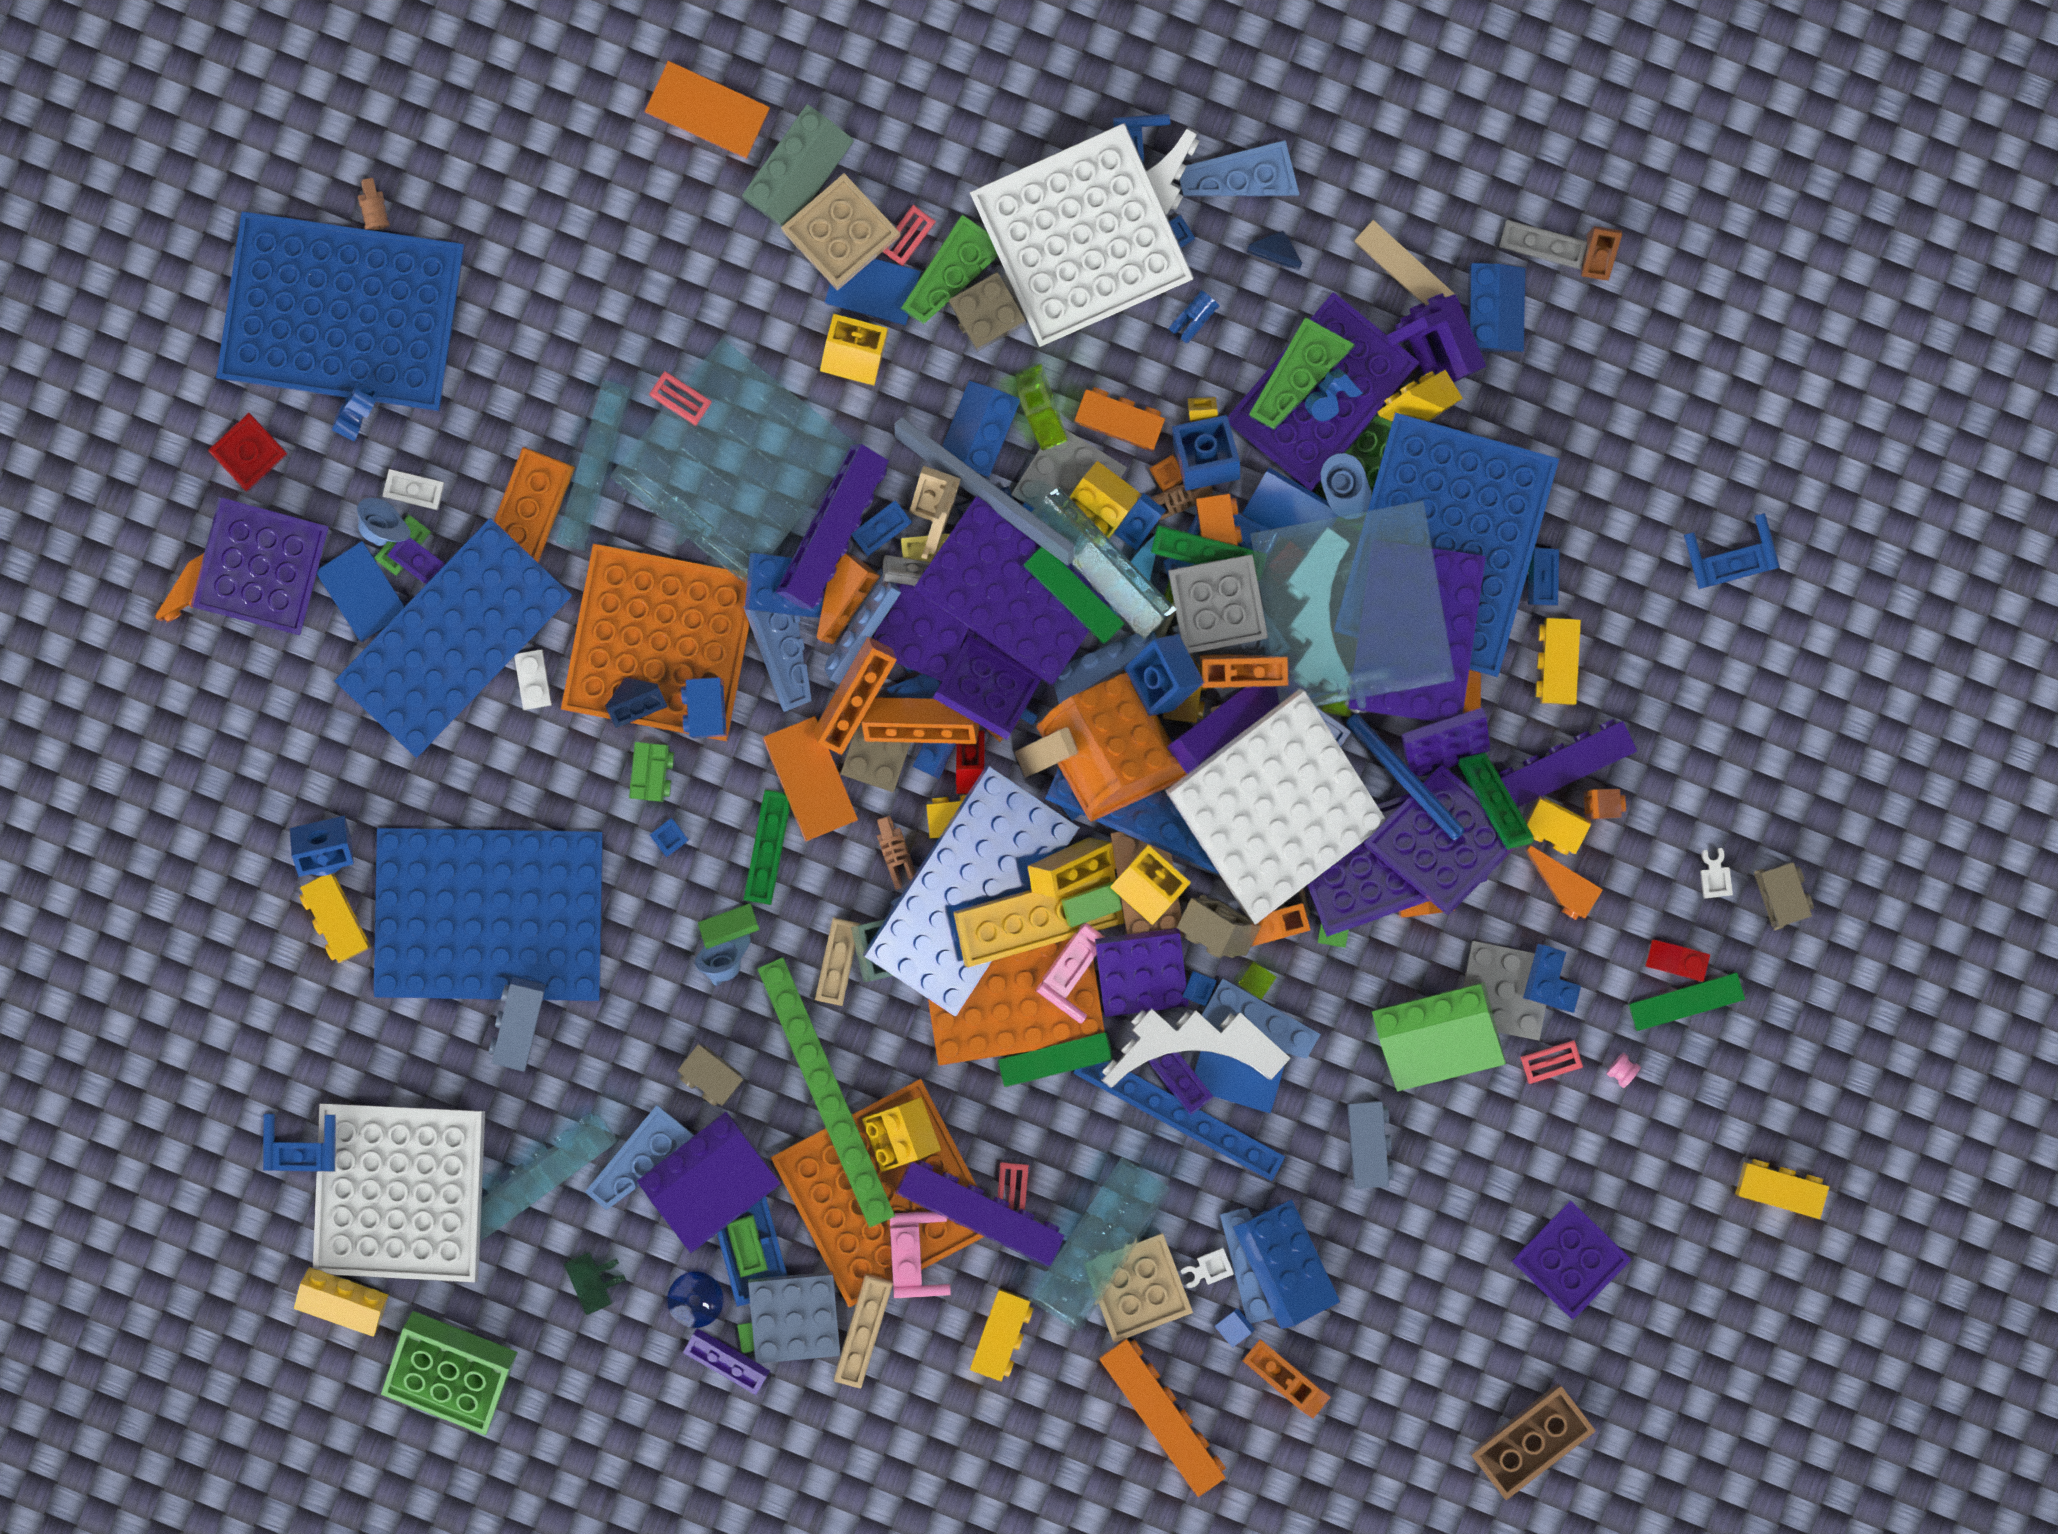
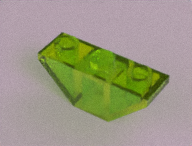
[1016,364,1069,451]

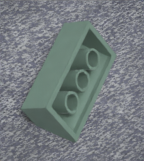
[742,104,854,227]

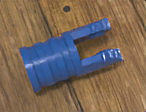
[1169,290,1220,344]

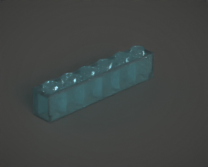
[556,380,633,552]
[1031,487,1176,639]
[480,1112,619,1242]

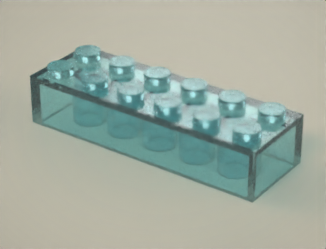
[1029,1157,1172,1333]

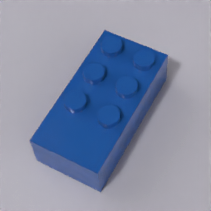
[1233,1199,1340,1329]

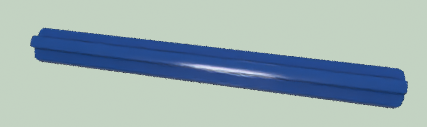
[1346,714,1464,840]

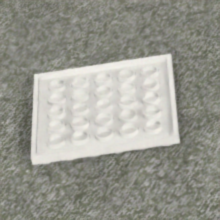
[970,123,1194,347]
[1166,689,1386,924]
[313,1104,485,1282]

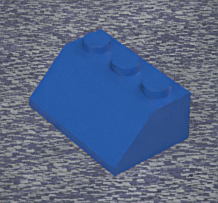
[1468,263,1525,352]
[942,381,1021,480]

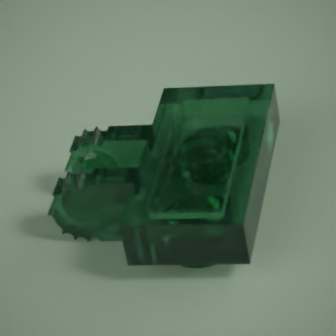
[564,1252,626,1316]

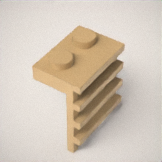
[909,466,961,559]

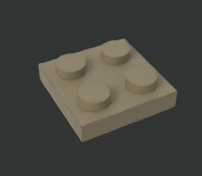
[840,723,911,793]

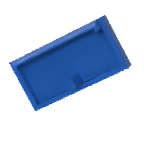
[717,1196,787,1307]

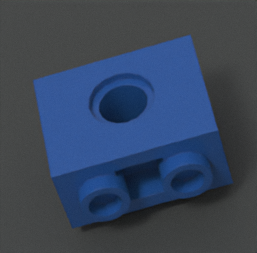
[289,815,354,877]

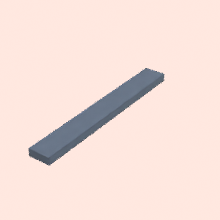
[895,417,1075,566]

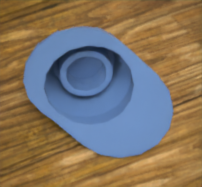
[1321,453,1371,519]
[357,498,411,546]
[695,934,750,986]

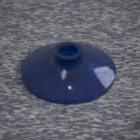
[667,1271,724,1328]

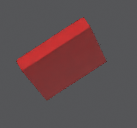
[208,413,288,492]

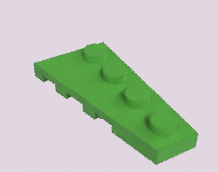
[900,215,998,325]
[1249,317,1355,430]

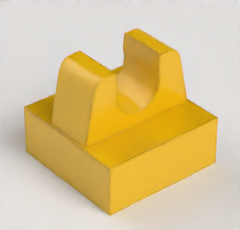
[1188,397,1218,422]

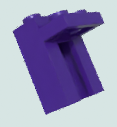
[1387,293,1487,383]

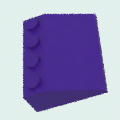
[637,1112,781,1253]

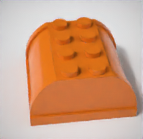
[1037,673,1187,822]

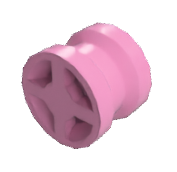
[1606,1052,1641,1088]

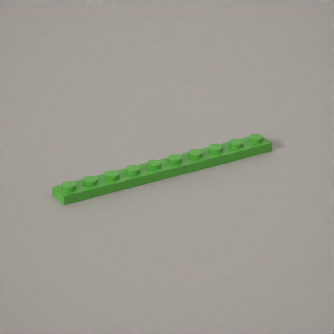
[758,958,896,1228]

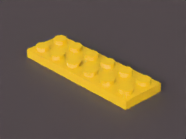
[954,870,1125,968]

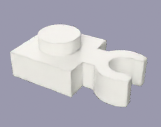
[1700,848,1733,899]
[1181,1247,1234,1288]

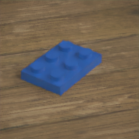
[745,553,827,619]

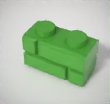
[629,742,675,802]

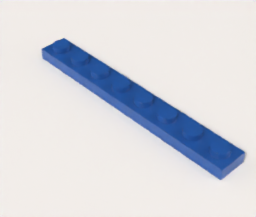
[1073,1061,1285,1181]

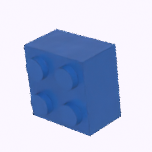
[1172,415,1240,491]
[1124,634,1204,716]
[681,678,727,738]

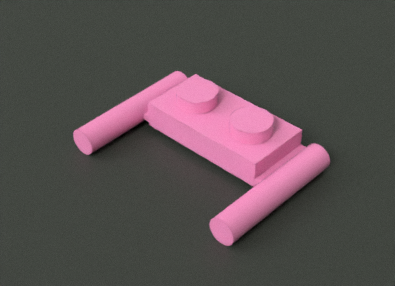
[1036,923,1105,1024]
[890,1211,951,1298]

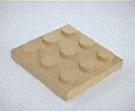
[781,173,901,291]
[1084,1233,1193,1343]

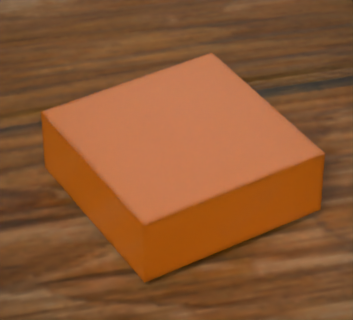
[1149,455,1183,492]

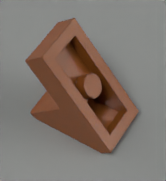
[1581,226,1622,281]

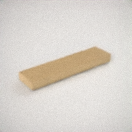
[1354,220,1454,306]
[1015,727,1078,778]
[833,1273,893,1389]

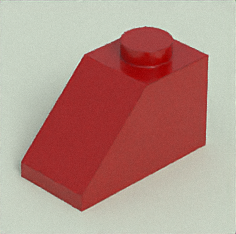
[956,731,985,794]
[1645,939,1711,982]

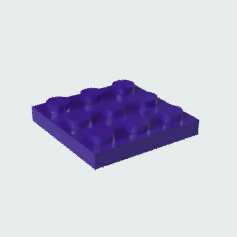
[873,583,969,681]
[933,636,1041,740]
[1402,707,1490,777]
[1095,928,1189,1017]
[1511,1200,1632,1320]

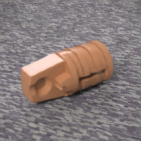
[358,178,390,231]

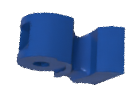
[1305,368,1363,421]
[332,383,378,442]

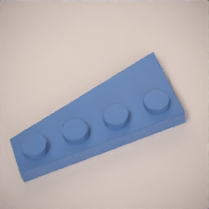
[1179,140,1299,197]
[824,568,901,684]
[743,606,812,712]
[1054,626,1158,704]
[1201,978,1321,1059]
[585,1104,695,1210]
[1220,1207,1275,1324]

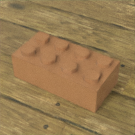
[1110,832,1185,937]
[1469,1383,1596,1500]

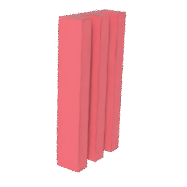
[882,205,936,266]
[649,371,712,426]
[1520,1040,1583,1084]
[998,1162,1029,1210]

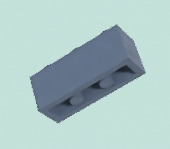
[489,977,546,1072]
[1347,1101,1394,1189]

